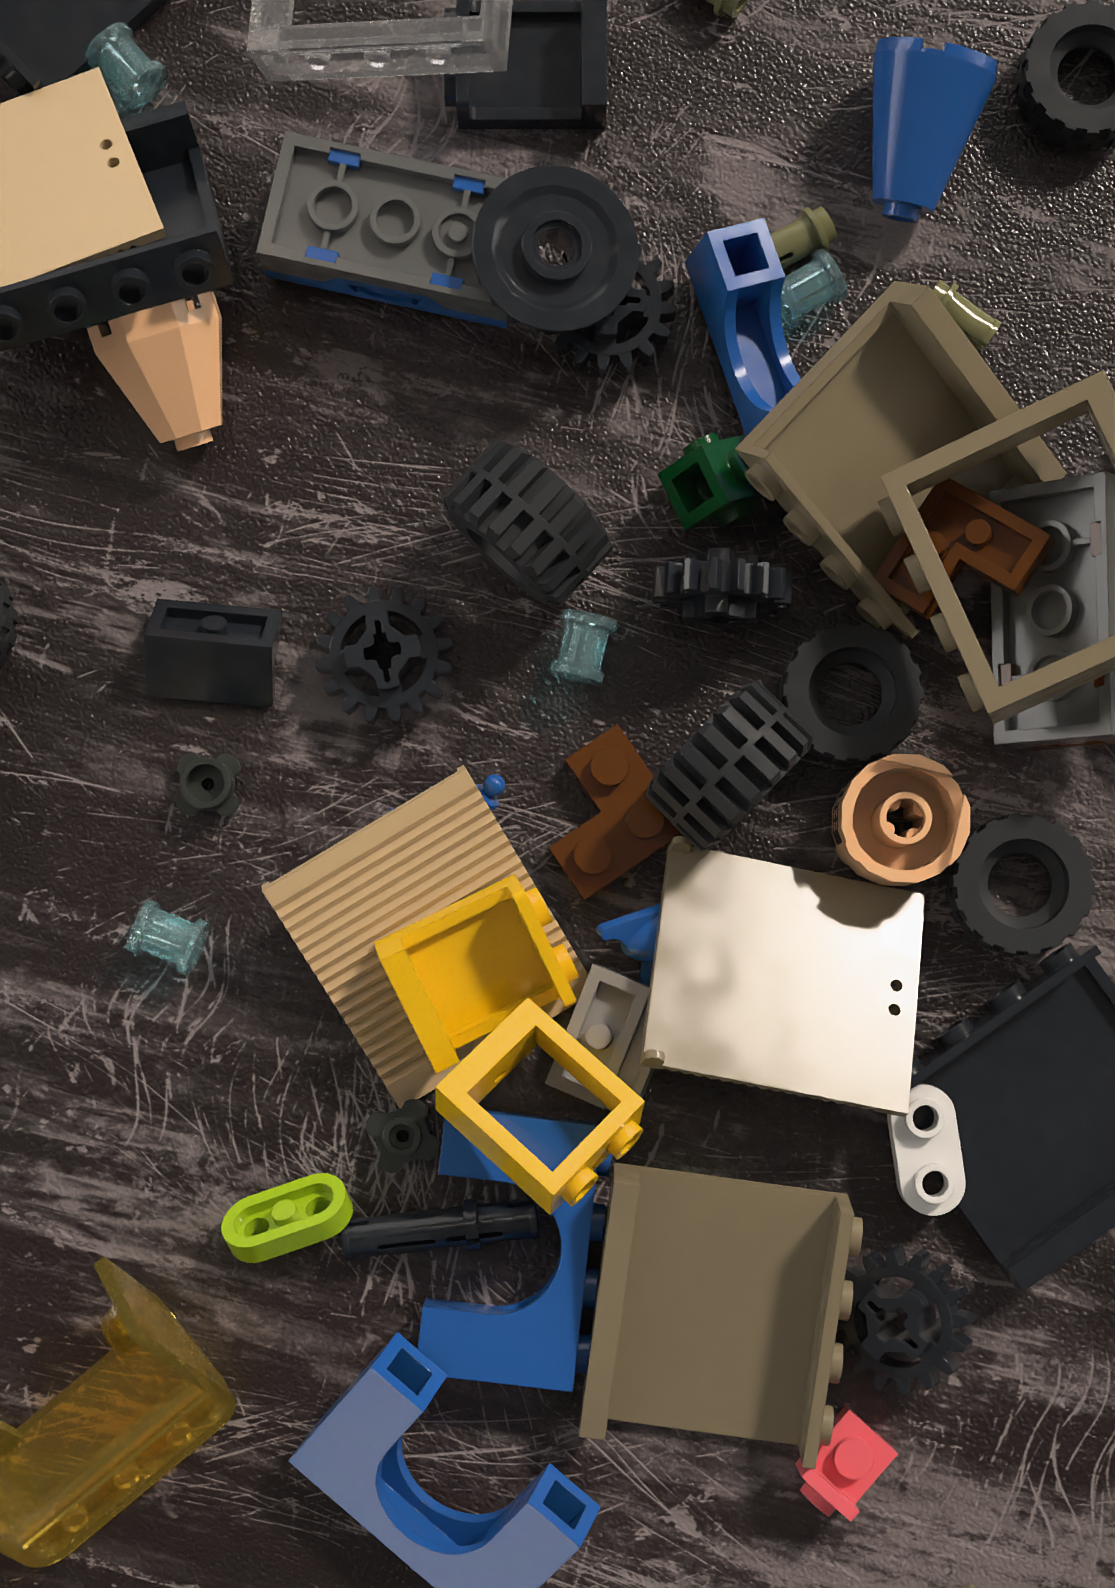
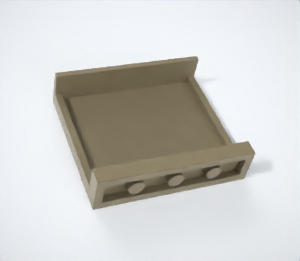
[734,281,1067,638]

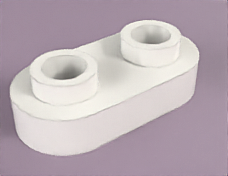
[887,1083,966,1216]

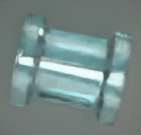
[85,22,168,109]
[781,249,848,329]
[549,609,618,685]
[126,899,210,976]

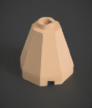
[87,291,222,451]

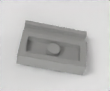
[545,964,655,1111]

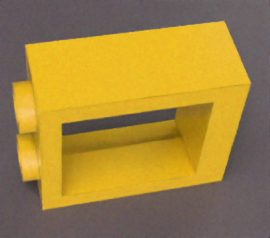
[435,997,645,1216]

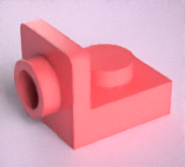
[795,1405,898,1522]

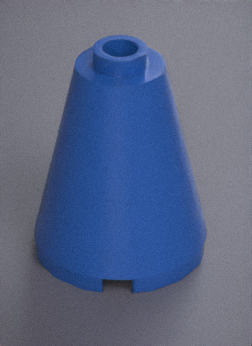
[872,37,998,223]

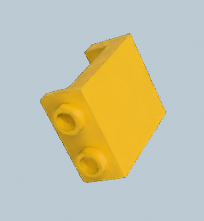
[374,874,580,1074]

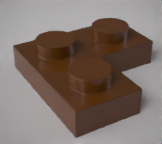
[874,478,1055,620]
[549,724,682,901]

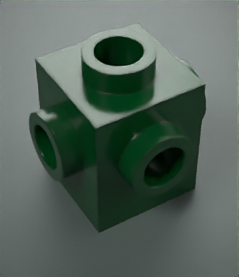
[657,433,764,531]

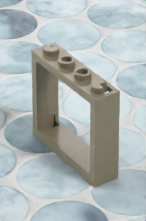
[877,370,1115,724]

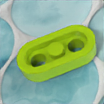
[221,1173,353,1263]

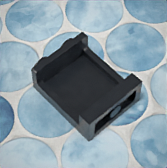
[444,0,607,129]

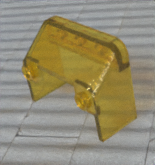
[0,1256,236,1568]

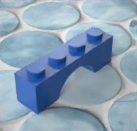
[685,218,801,436]

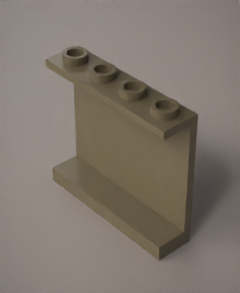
[579,1162,863,1469]

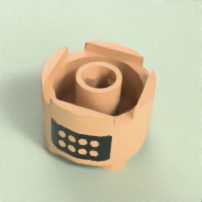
[832,754,970,886]

